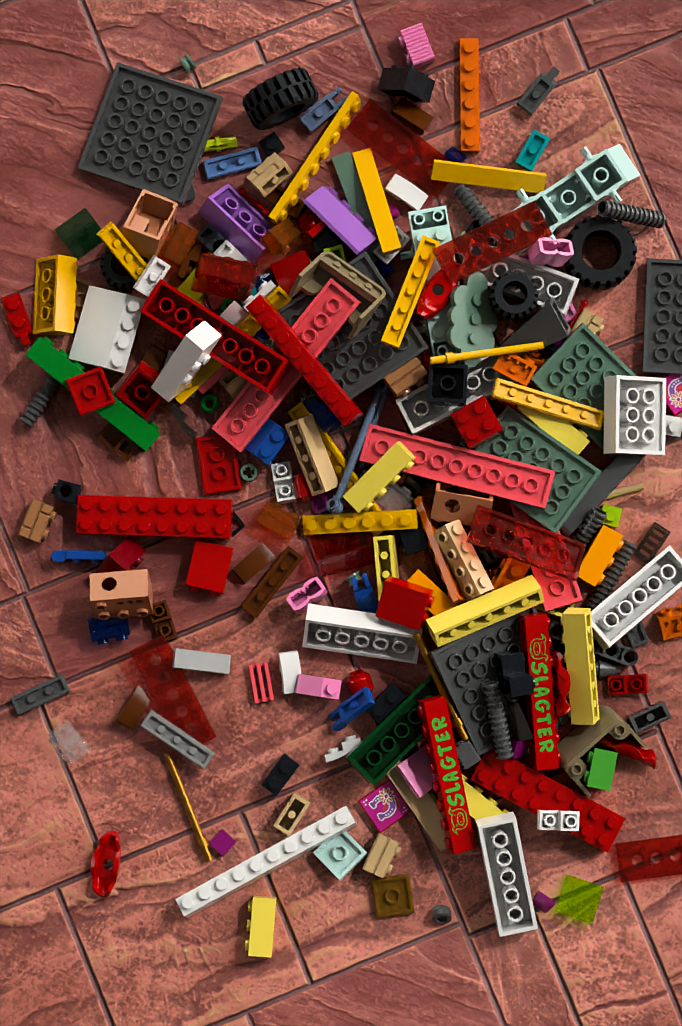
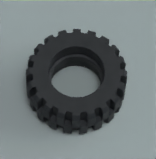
[242,68,319,130]
[564,215,637,291]

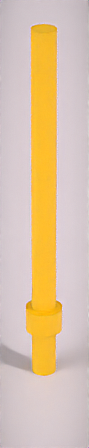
[430,342,544,365]

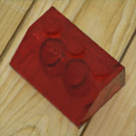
[191,253,258,301]
[310,531,375,577]

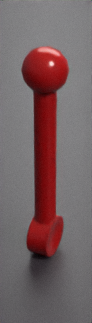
[238,187,270,216]
[569,300,588,329]

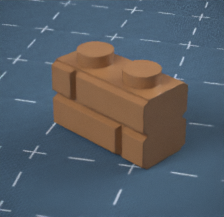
[382,357,428,398]
[18,499,57,543]

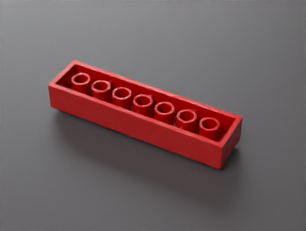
[140,279,292,395]
[76,495,233,539]
[469,748,626,853]

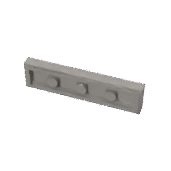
[140,709,215,769]

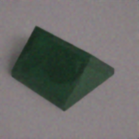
[54,208,103,260]

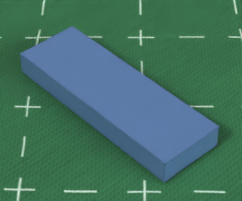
[202,147,262,180]

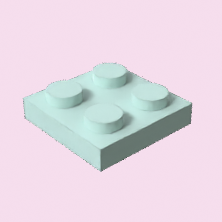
[313,831,368,881]

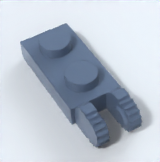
[298,87,348,134]

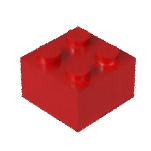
[116,360,163,418]
[450,396,505,450]

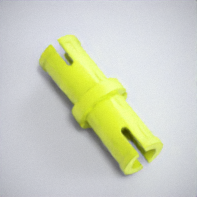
[204,135,238,152]

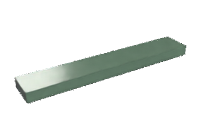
[331,151,382,263]

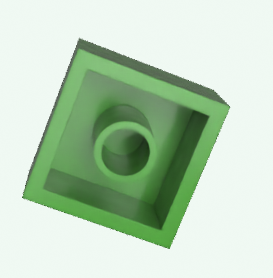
[581,747,618,791]

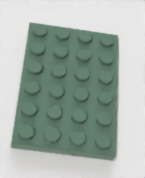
[531,323,636,458]
[475,405,602,534]

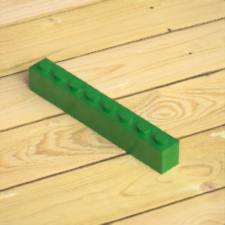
[25,336,161,451]

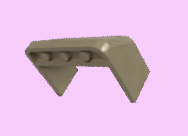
[288,251,386,340]
[557,705,647,797]

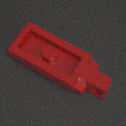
[1,293,33,347]

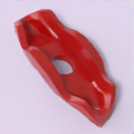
[416,262,459,319]
[550,650,571,717]
[595,732,656,770]
[91,831,121,898]

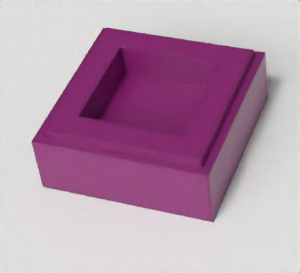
[209,829,237,856]

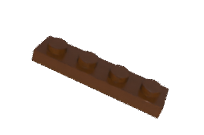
[241,546,304,618]

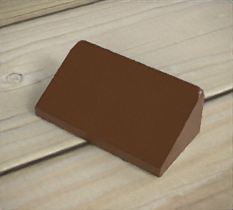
[392,97,434,133]

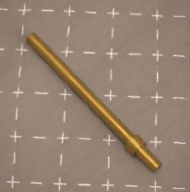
[413,632,469,741]
[164,752,213,863]

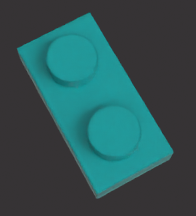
[515,129,550,172]

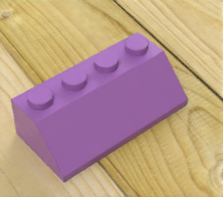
[198,184,283,264]
[303,186,379,255]

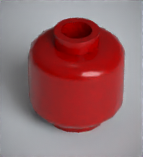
[346,669,374,696]

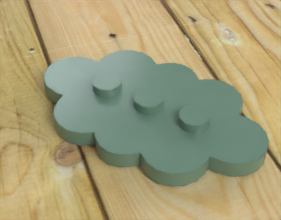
[446,272,498,367]

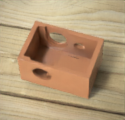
[122,189,179,259]
[430,481,494,529]
[90,569,153,620]

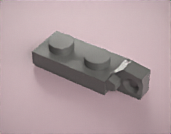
[516,67,560,116]

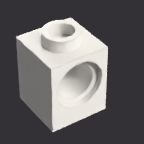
[213,240,248,274]

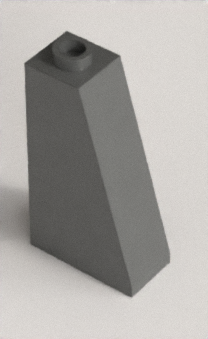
[499,297,571,358]

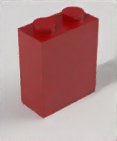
[185,540,234,596]
[375,576,435,631]

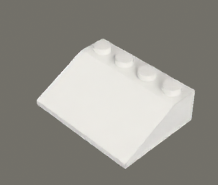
[68,285,145,375]
[603,375,666,455]

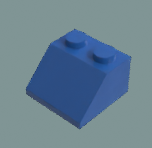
[245,419,290,467]

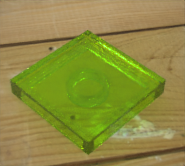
[555,874,604,924]

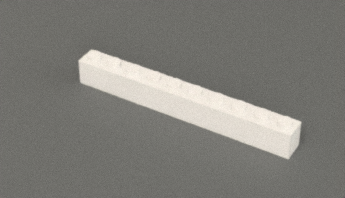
[175,806,357,918]

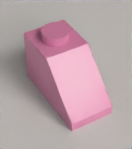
[295,674,342,700]

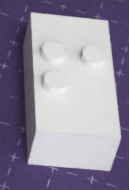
[151,321,222,402]

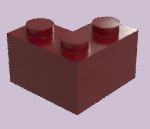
[95,536,146,591]

